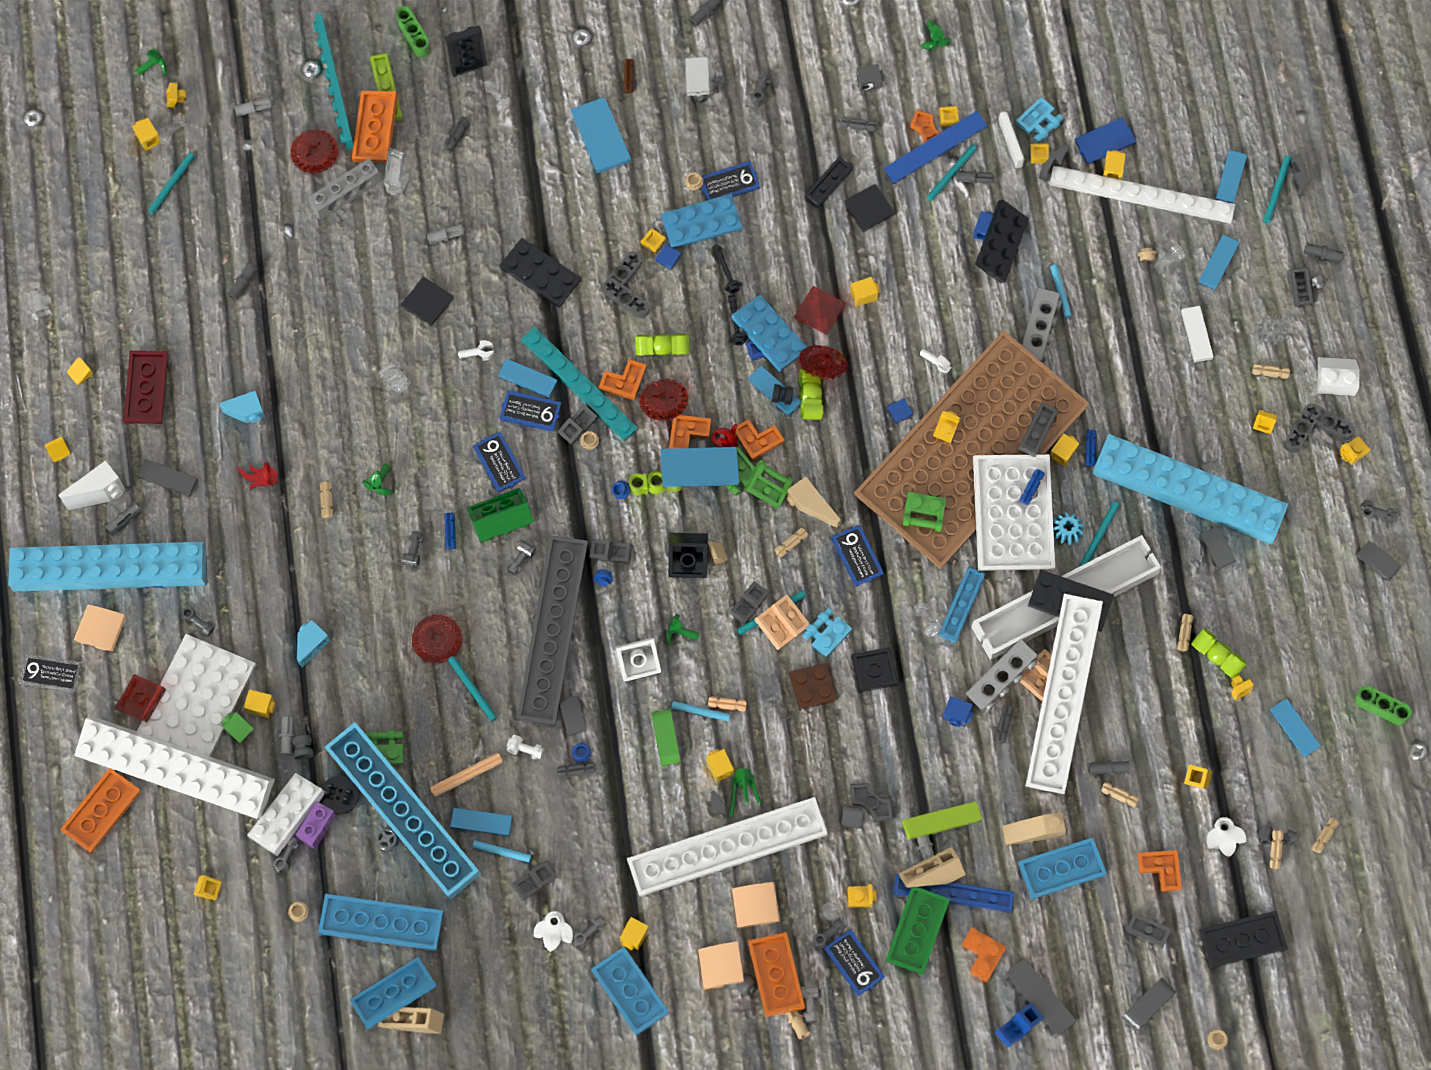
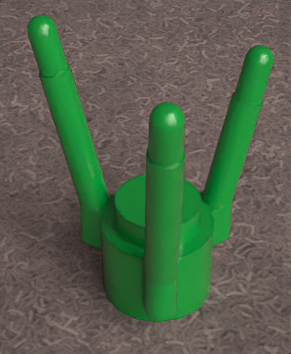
[729,768,762,817]

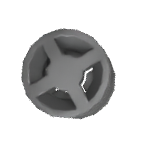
[376,829,398,852]

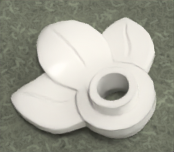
[1206,817,1246,857]
[534,911,573,951]

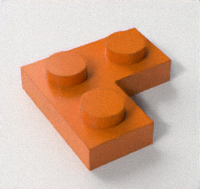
[599,359,647,401]
[669,414,711,449]
[736,419,785,461]
[1137,850,1182,892]
[962,927,1007,983]

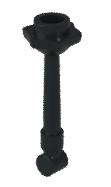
[712,244,742,294]
[728,295,748,346]

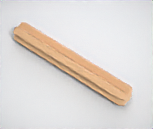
[430,753,503,797]

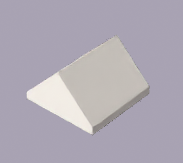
[616,637,661,682]

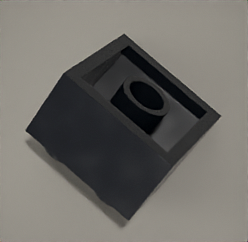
[668,532,708,578]

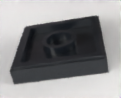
[844,184,895,232]
[401,276,454,327]
[852,647,898,693]

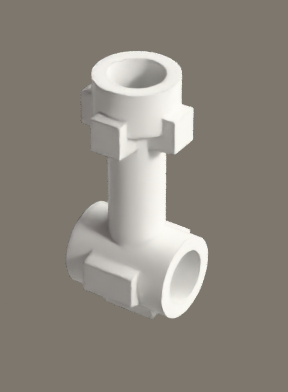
[507,735,544,760]

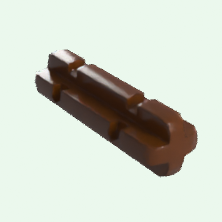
[624,59,634,93]

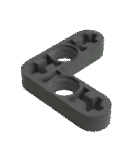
[603,251,650,318]
[1285,403,1355,453]

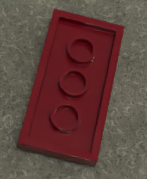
[123,350,168,424]

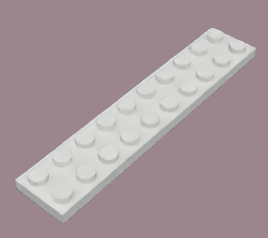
[1026,594,1103,794]
[627,797,828,897]

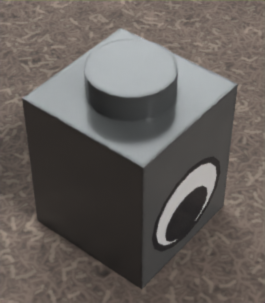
[856,64,884,92]

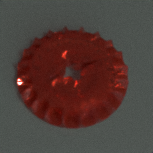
[290,128,338,174]
[799,345,847,380]
[640,378,689,421]
[412,614,462,664]

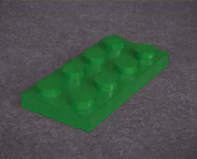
[885,887,950,975]

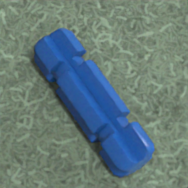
[1085,430,1097,467]
[1020,469,1045,505]
[444,512,456,550]

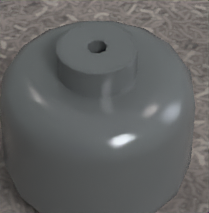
[736,974,757,996]

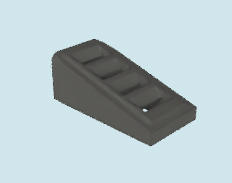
[1287,267,1314,306]

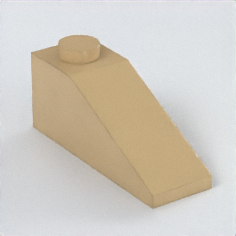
[787,477,841,528]
[1002,812,1066,846]
[898,847,965,887]
[378,1007,444,1034]

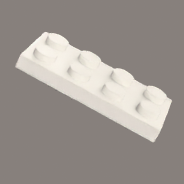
[247,773,325,856]

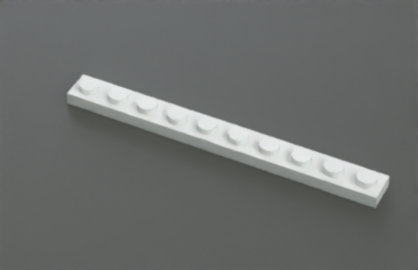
[1049,166,1235,224]

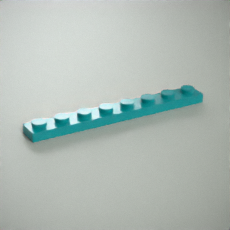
[313,13,353,150]
[521,327,638,442]

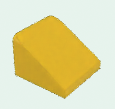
[67,357,93,386]
[44,437,70,462]
[194,875,222,901]

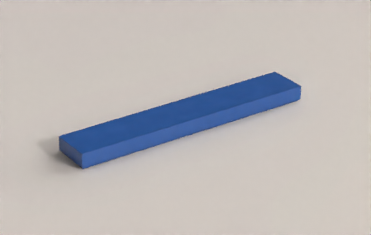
[884,111,987,185]
[893,874,1014,913]

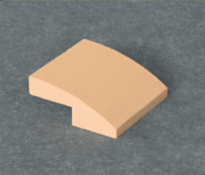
[754,594,810,650]
[74,605,126,652]
[1020,649,1052,701]
[732,882,780,929]
[698,941,744,990]

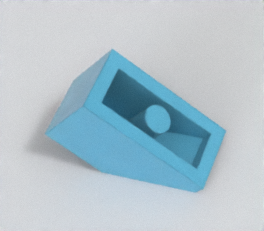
[219,391,265,423]
[297,620,330,667]

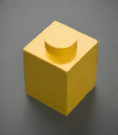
[132,118,161,151]
[1103,150,1126,180]
[850,277,880,307]
[1050,433,1079,467]
[244,690,276,718]
[706,749,734,782]
[1184,765,1212,790]
[620,917,649,951]

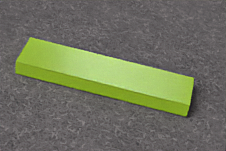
[370,53,403,121]
[902,801,983,840]

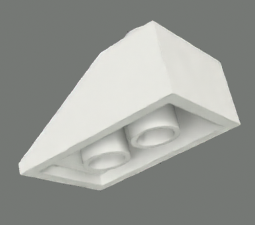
[59,461,125,510]

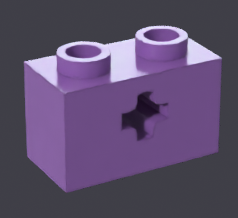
[296,802,336,850]

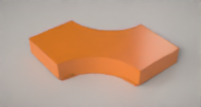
[910,110,941,143]

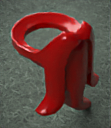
[711,424,738,448]
[237,462,278,491]

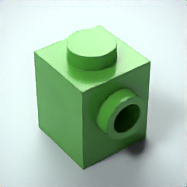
[221,712,254,743]

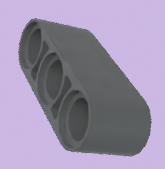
[1121,978,1176,1032]

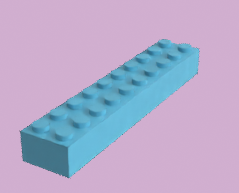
[1092,434,1288,545]
[8,542,206,592]
[325,722,481,900]

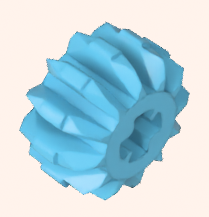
[1053,512,1085,546]

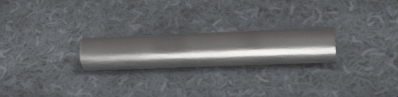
[118,433,132,489]

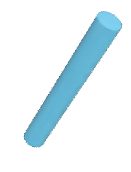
[1050,264,1072,318]
[672,701,730,722]
[472,840,532,863]

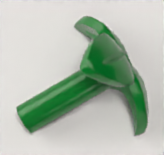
[921,20,951,50]
[135,48,167,76]
[362,464,393,496]
[666,614,699,646]

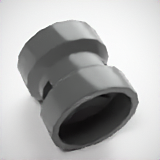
[292,735,314,760]

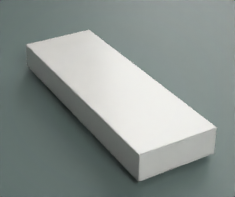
[998,111,1024,169]
[1181,306,1213,363]

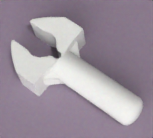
[458,340,494,361]
[920,349,952,373]

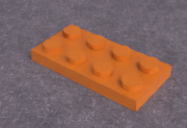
[352,91,398,163]
[60,768,141,854]
[748,932,805,1018]

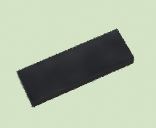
[804,157,853,209]

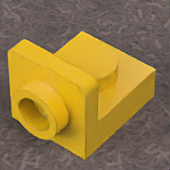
[933,411,960,443]
[1340,436,1371,465]
[847,884,876,908]

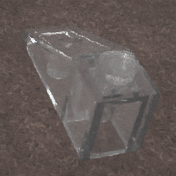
[384,148,412,197]

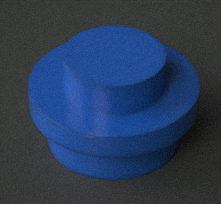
[612,480,630,500]
[594,569,613,586]
[572,743,591,763]

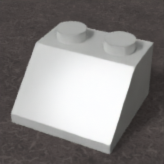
[1317,357,1359,396]

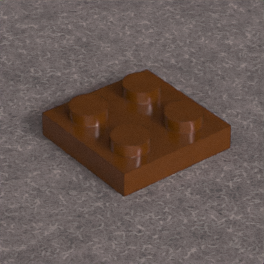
[789,663,837,710]

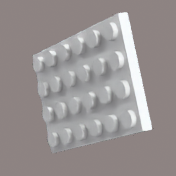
[973,454,1055,571]
[137,634,256,757]

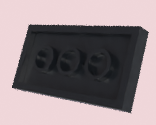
[444,25,487,77]
[975,200,1029,283]
[499,238,581,308]
[1028,569,1114,632]
[1199,910,1288,969]

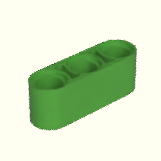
[396,6,431,58]
[1355,686,1412,725]
[651,709,681,766]

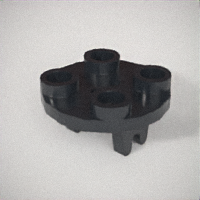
[321,775,359,815]

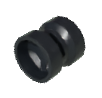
[772,384,794,405]

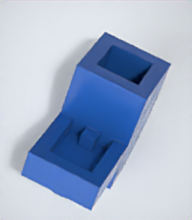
[995,1003,1044,1048]

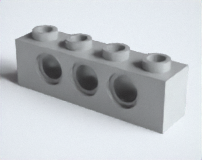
[308,158,381,221]
[1022,288,1062,362]
[966,639,1038,713]

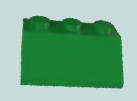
[466,488,534,542]

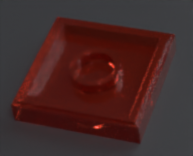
[794,286,845,335]
[115,674,166,723]

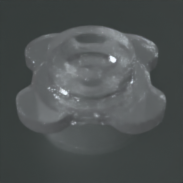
[819,902,842,921]

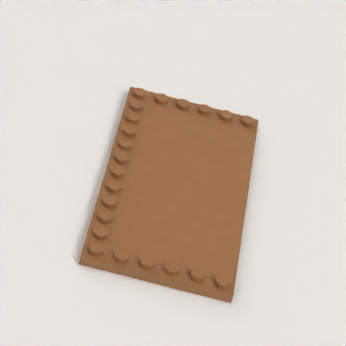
[854,330,1090,569]

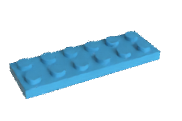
[318,894,444,951]

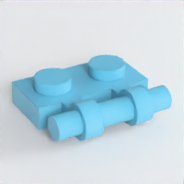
[1016,97,1063,143]
[802,608,852,658]

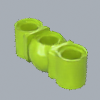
[635,334,690,355]
[799,368,823,420]
[629,471,684,496]
[1191,628,1247,678]

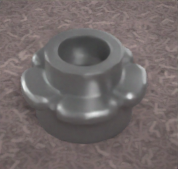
[1310,274,1328,290]

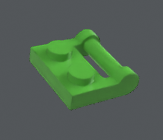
[745,460,793,509]
[903,492,946,532]

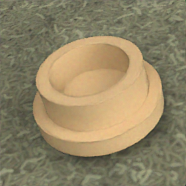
[685,172,703,191]
[1138,248,1157,261]
[580,431,599,450]
[289,902,309,922]
[1207,1029,1228,1050]

